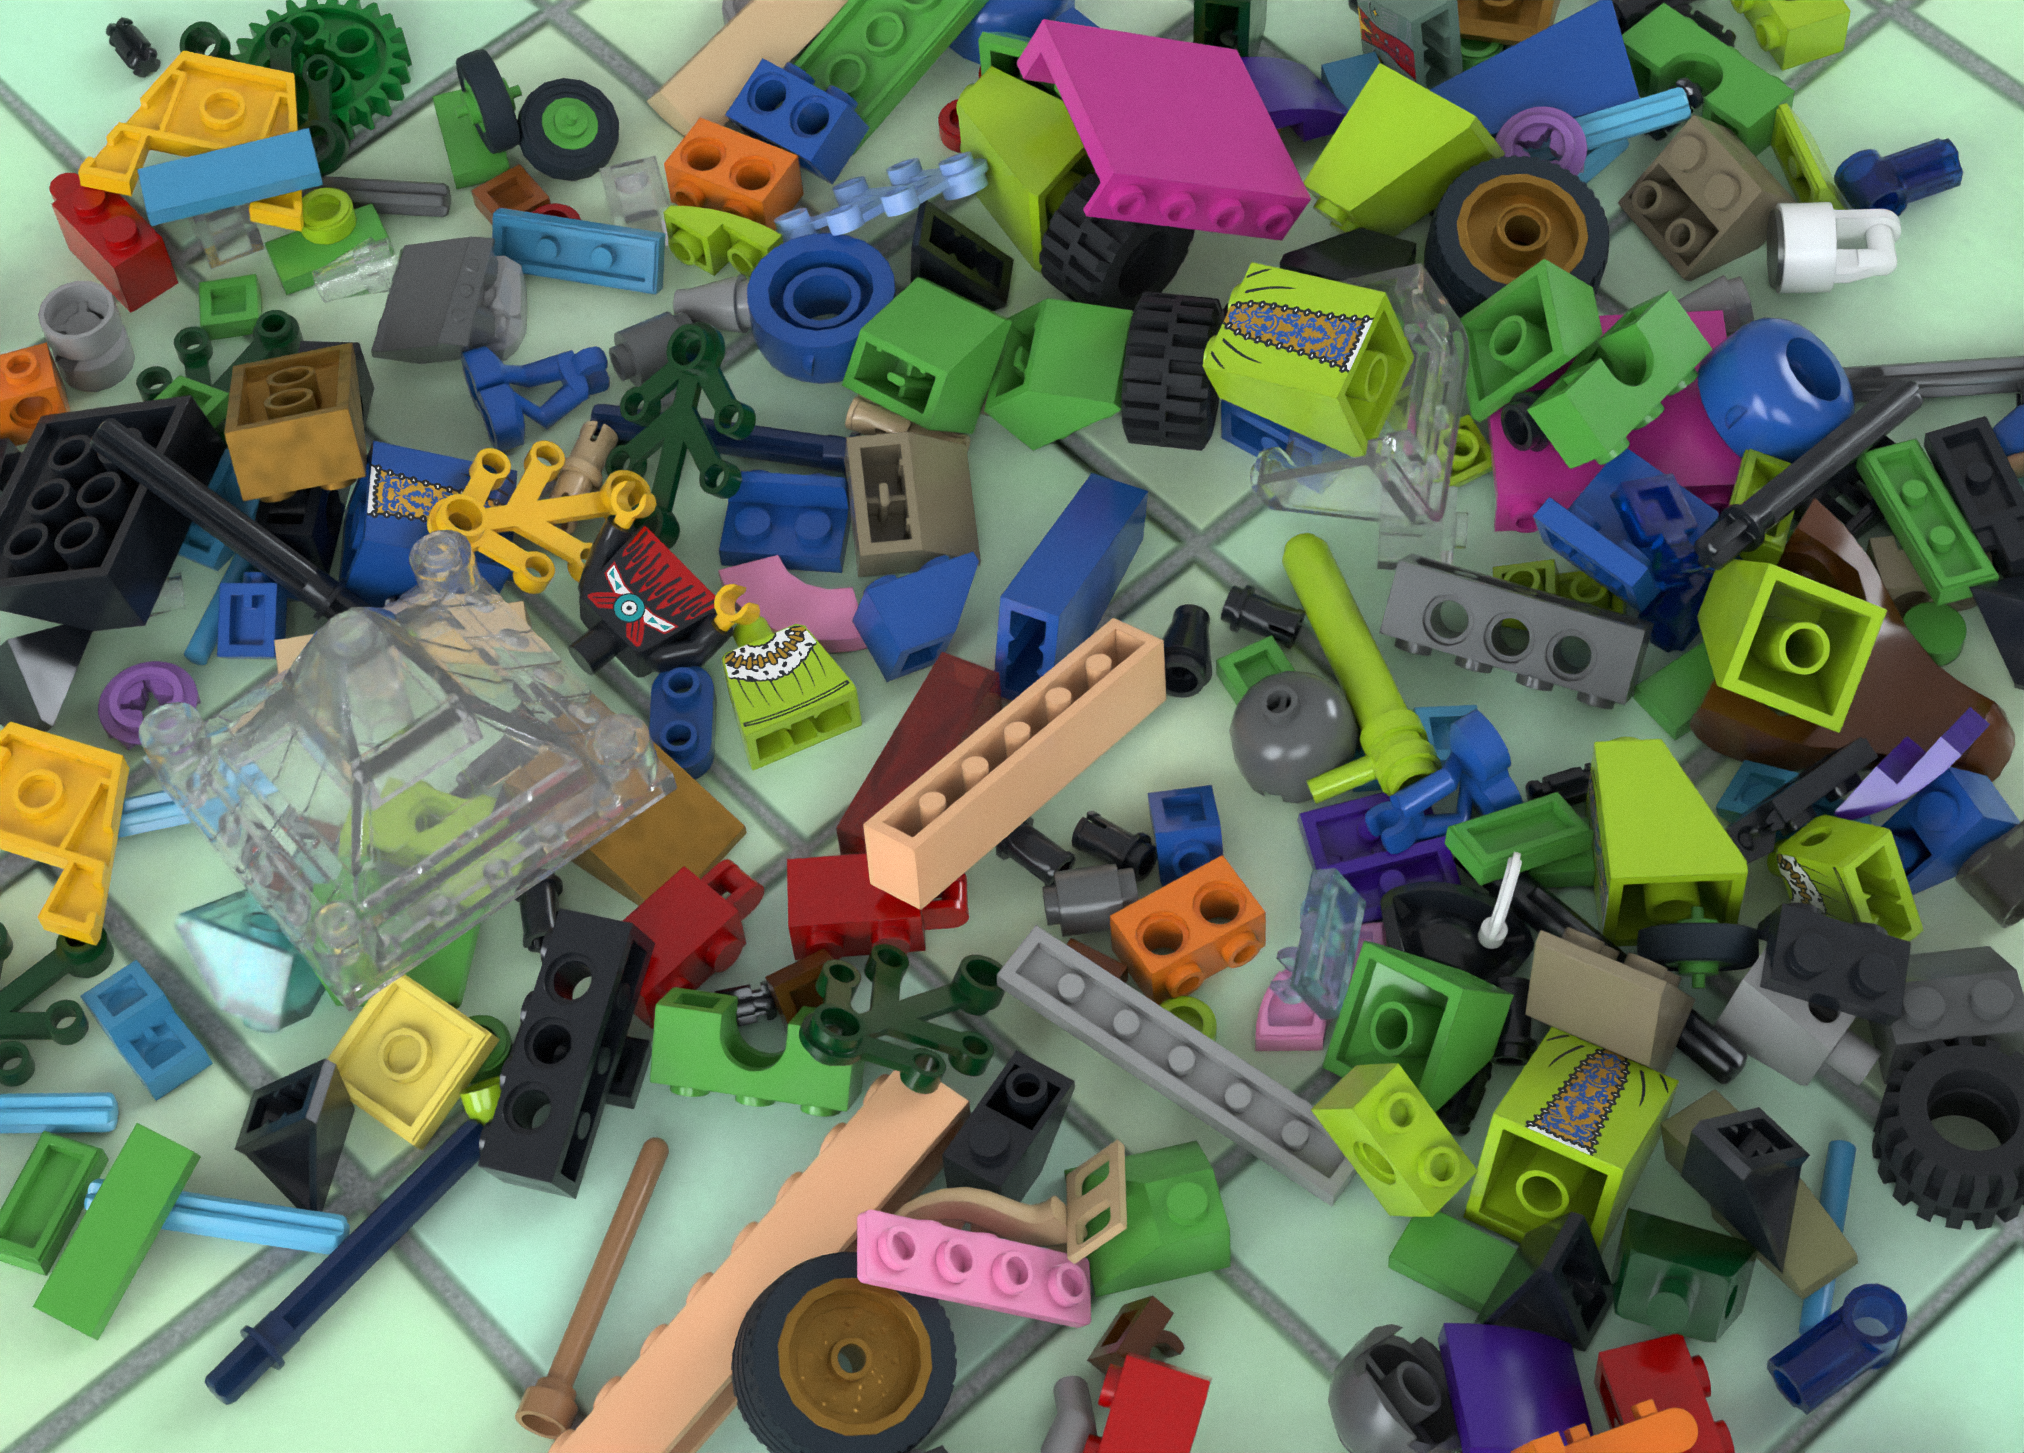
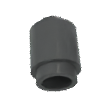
[609,311,693,387]
[1042,863,1139,937]

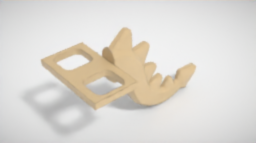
[894,1139,1127,1264]

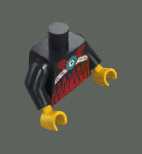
[568,481,760,678]

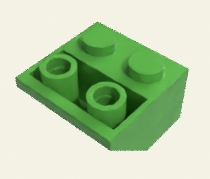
[842,277,1012,434]
[984,298,1133,451]

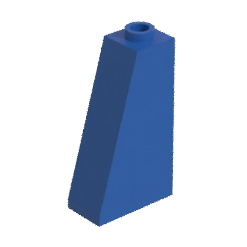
[1430,0,1640,139]
[993,473,1148,701]

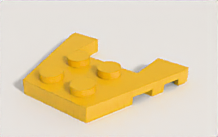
[78,50,304,232]
[0,721,130,946]

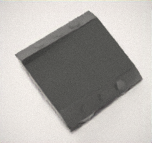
[371,237,498,364]

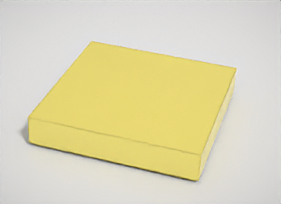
[327,966,500,1151]

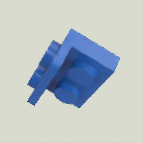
[719,470,851,573]

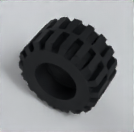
[1039,171,1195,311]
[1121,291,1225,451]
[1872,1036,2024,1230]

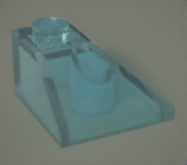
[175,889,326,1033]

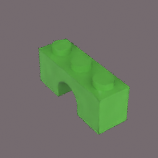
[1622,3,1795,157]
[1527,290,1712,469]
[650,987,865,1117]

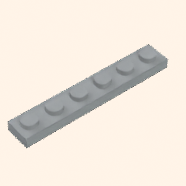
[997,925,1357,1207]

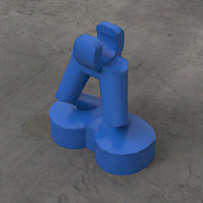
[461,346,610,452]
[1365,709,1523,854]

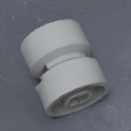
[38,281,135,392]

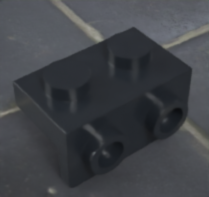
[1756,903,1911,1026]

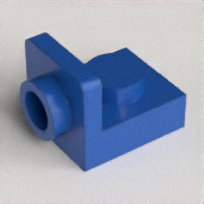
[217,572,301,659]
[1148,785,1223,887]

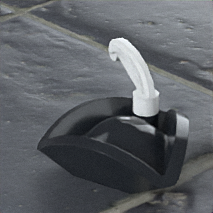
[1380,851,1534,986]

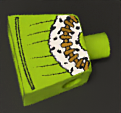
[721,616,862,771]
[1767,815,1924,942]

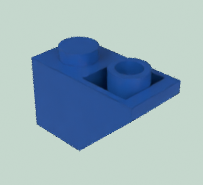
[852,552,979,682]
[1881,767,2023,895]

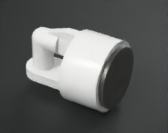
[1767,202,1901,293]

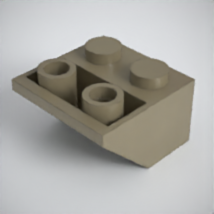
[1618,114,1797,281]
[844,432,981,577]
[1525,927,1696,1074]

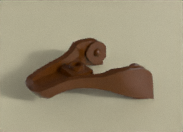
[1690,498,2015,782]

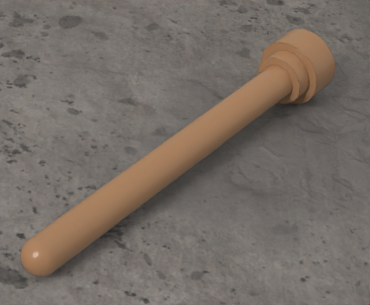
[515,1137,669,1440]

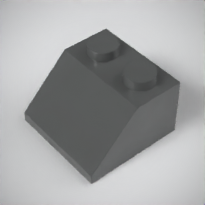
[1868,946,2024,1084]

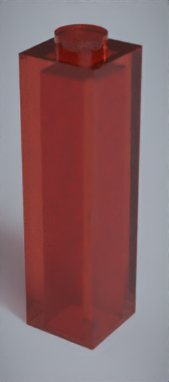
[836,652,1002,855]

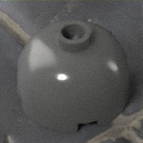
[1229,671,1361,803]
[1328,1324,1461,1453]

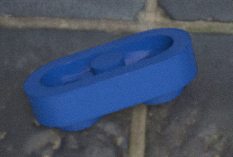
[649,666,717,780]

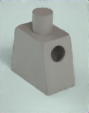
[1714,949,1882,1086]

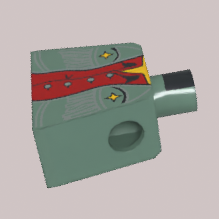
[1348,0,1463,90]

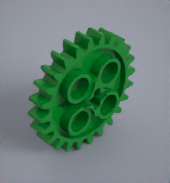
[233,0,412,146]

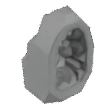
[483,256,527,360]

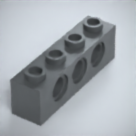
[1379,553,1654,709]

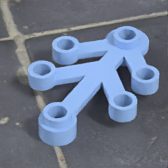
[774,152,989,243]

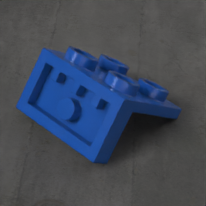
[1533,448,1719,614]

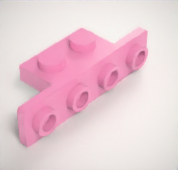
[857,1209,1091,1328]

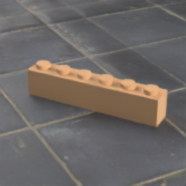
[863,618,1166,910]

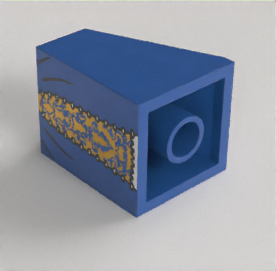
[339,440,521,610]

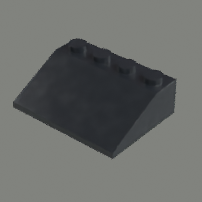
[0,395,227,631]

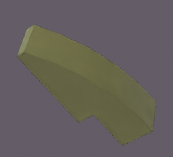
[1660,1089,1858,1300]

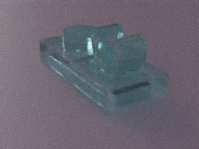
[1270,868,1367,1020]

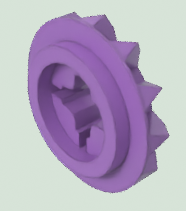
[1495,107,1588,175]
[98,661,201,752]

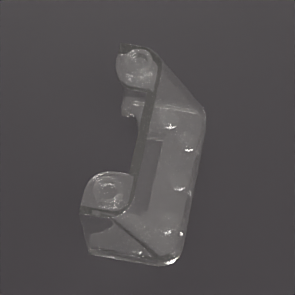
[1250,263,1470,526]

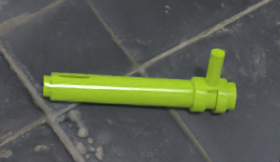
[1282,533,1442,804]

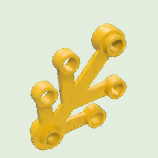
[427,440,651,594]

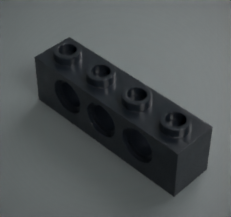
[255,341,374,574]
[478,908,655,1199]

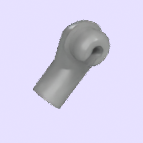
[1041,1375,1097,1453]

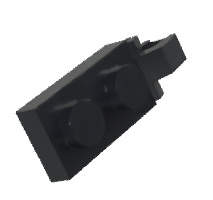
[1924,416,2024,579]
[1724,737,1878,864]

